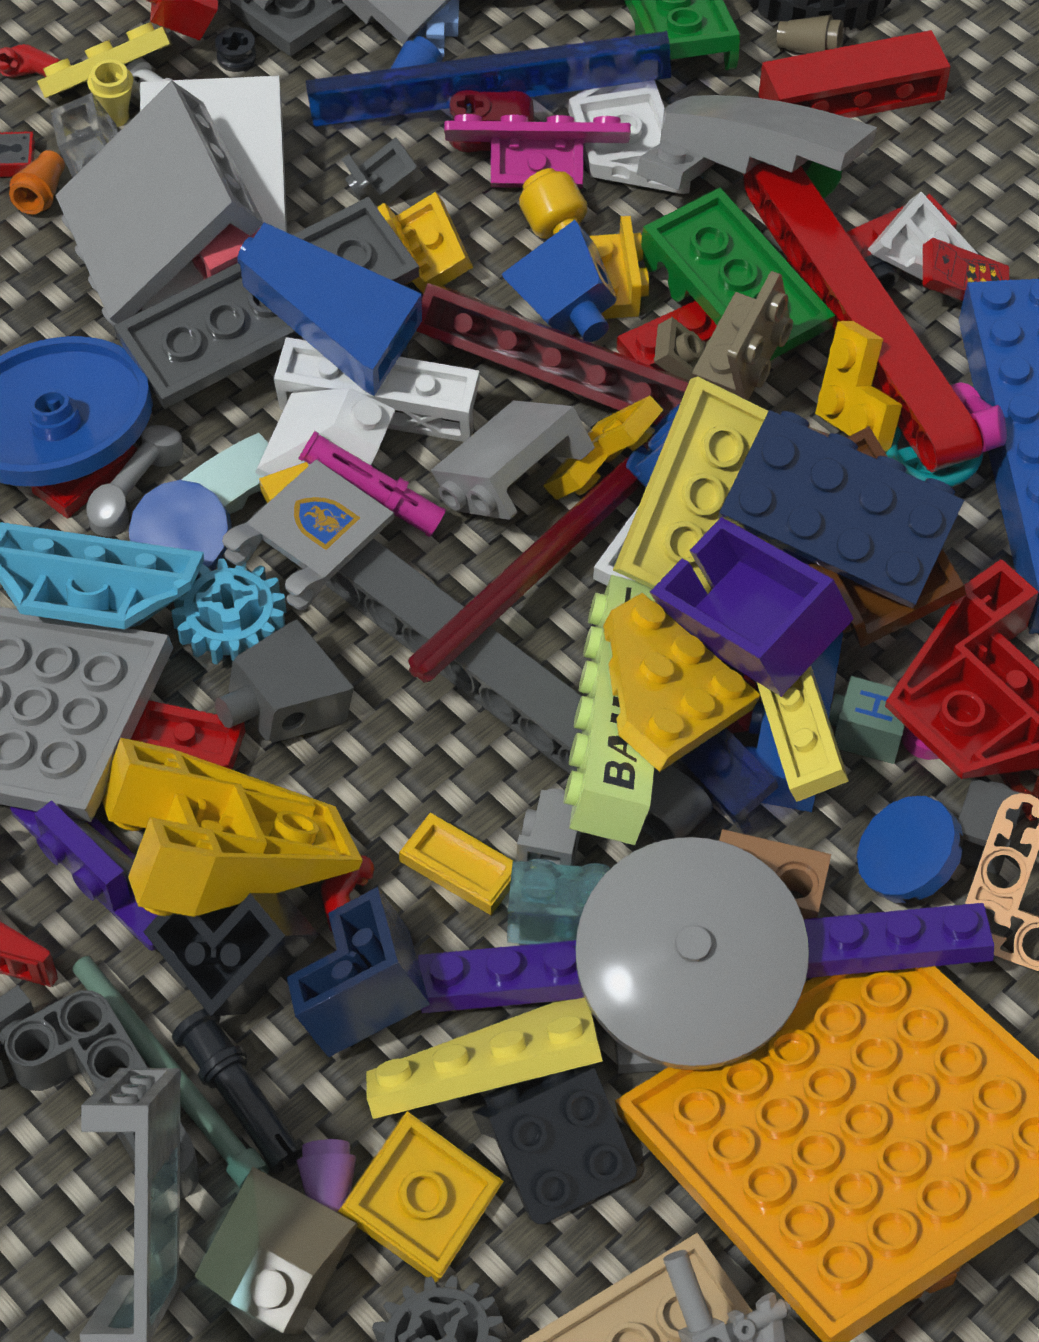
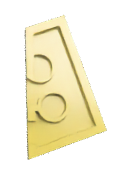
[37,22,172,98]

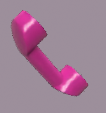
[951,382,1007,452]

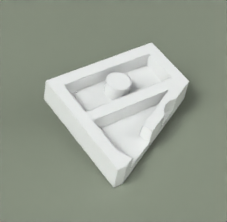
[868,192,978,280]

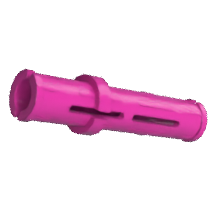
[298,431,446,537]

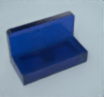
[675,728,779,834]

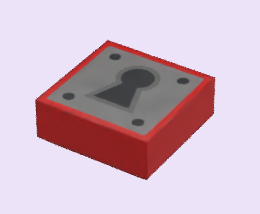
[0,131,35,177]

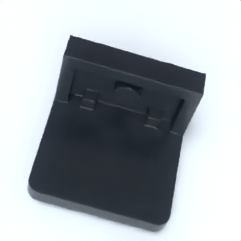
[472,1066,637,1224]

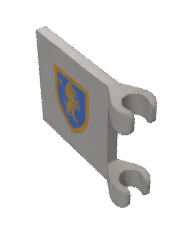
[222,459,394,611]

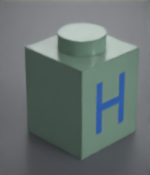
[829,676,905,764]

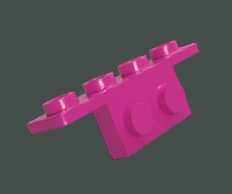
[444,114,631,188]

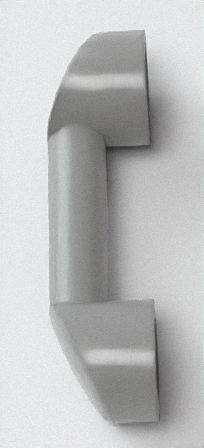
[87,425,184,537]

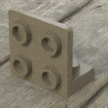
[692,271,793,401]

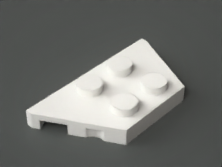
[568,57,690,194]

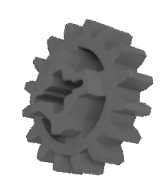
[372,1275,508,1342]

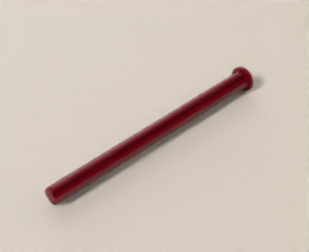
[408,427,655,683]

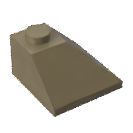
[194,1167,358,1335]

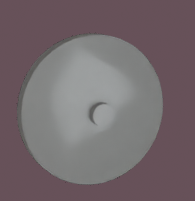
[576,837,809,1070]

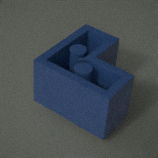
[287,887,430,1057]

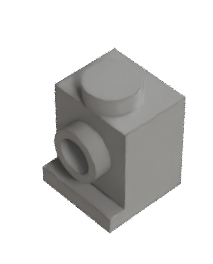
[516,789,581,881]

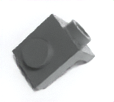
[342,137,425,206]

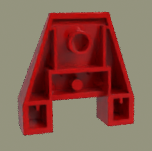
[885,559,1039,779]

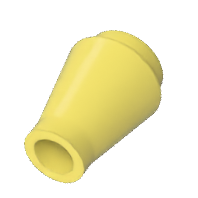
[87,59,133,127]

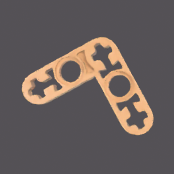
[965,793,1039,971]

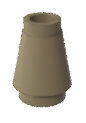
[776,15,844,54]

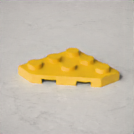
[603,593,761,772]

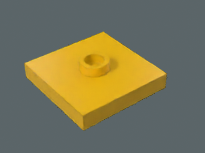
[337,1111,504,1283]

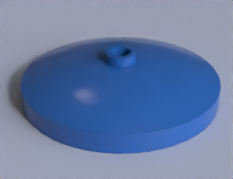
[0,336,153,487]

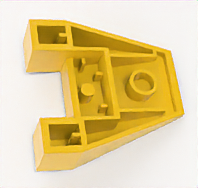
[102,738,363,917]

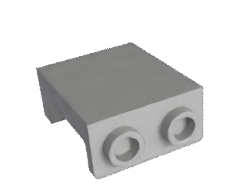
[431,400,595,520]

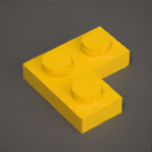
[815,321,902,451]
[543,395,663,500]

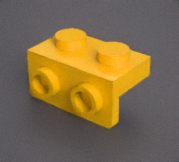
[377,192,473,295]

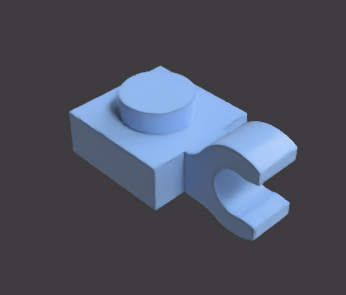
[415,0,459,57]

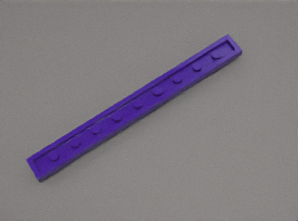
[418,903,994,1013]

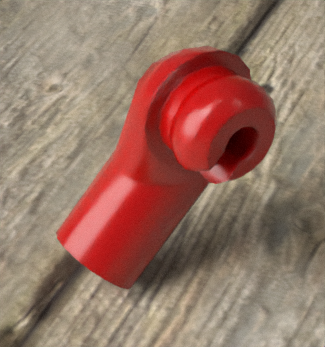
[0,44,61,78]
[321,855,374,932]

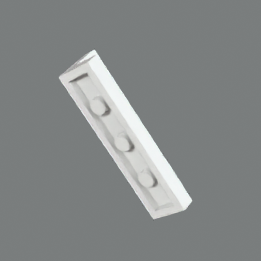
[274,337,480,442]

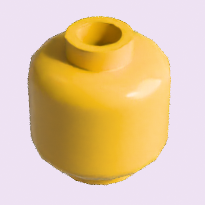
[519,168,588,239]

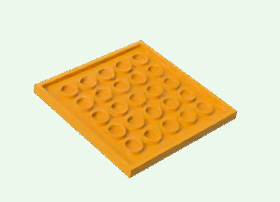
[615,966,1039,1342]

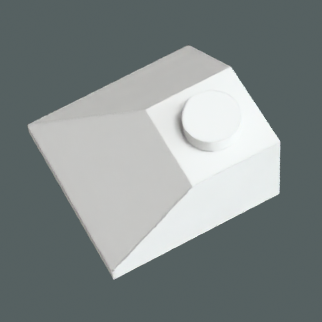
[255,388,395,477]

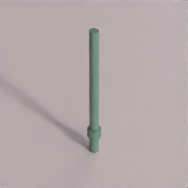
[72,956,269,1189]

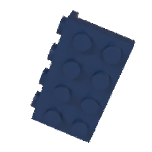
[718,410,964,609]

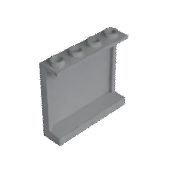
[55,80,264,327]

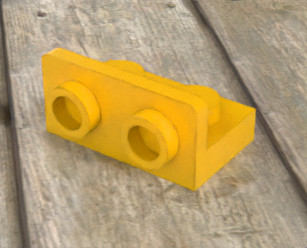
[590,216,649,319]

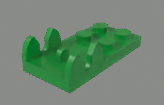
[624,0,740,81]
[641,188,835,361]

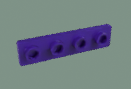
[10,800,158,951]

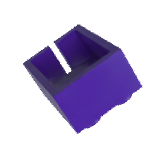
[650,517,854,697]

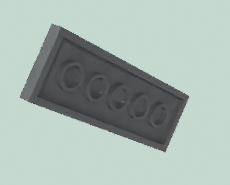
[114,196,419,409]

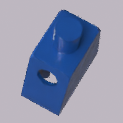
[502,220,617,342]

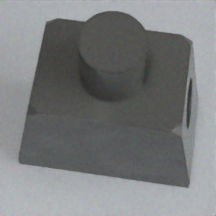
[215,619,354,743]

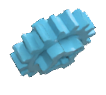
[171,559,286,664]

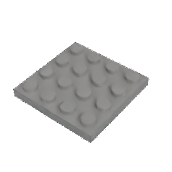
[0,607,173,822]

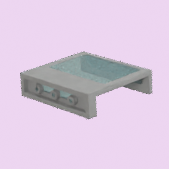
[80,1068,181,1342]

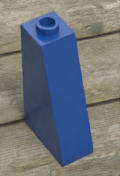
[237,222,422,396]

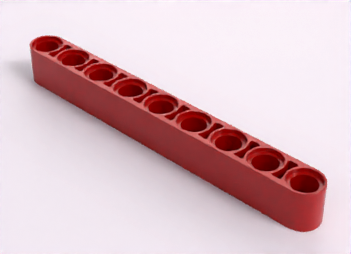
[743,162,983,472]

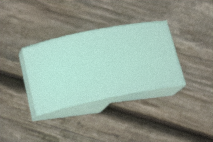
[181,433,268,514]

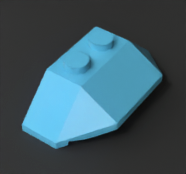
[0,522,204,630]

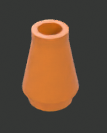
[9,150,65,215]

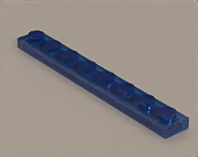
[306,31,671,127]

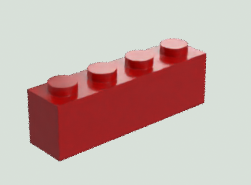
[758,30,951,118]

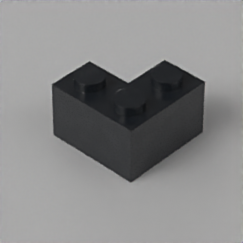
[143,893,319,1017]

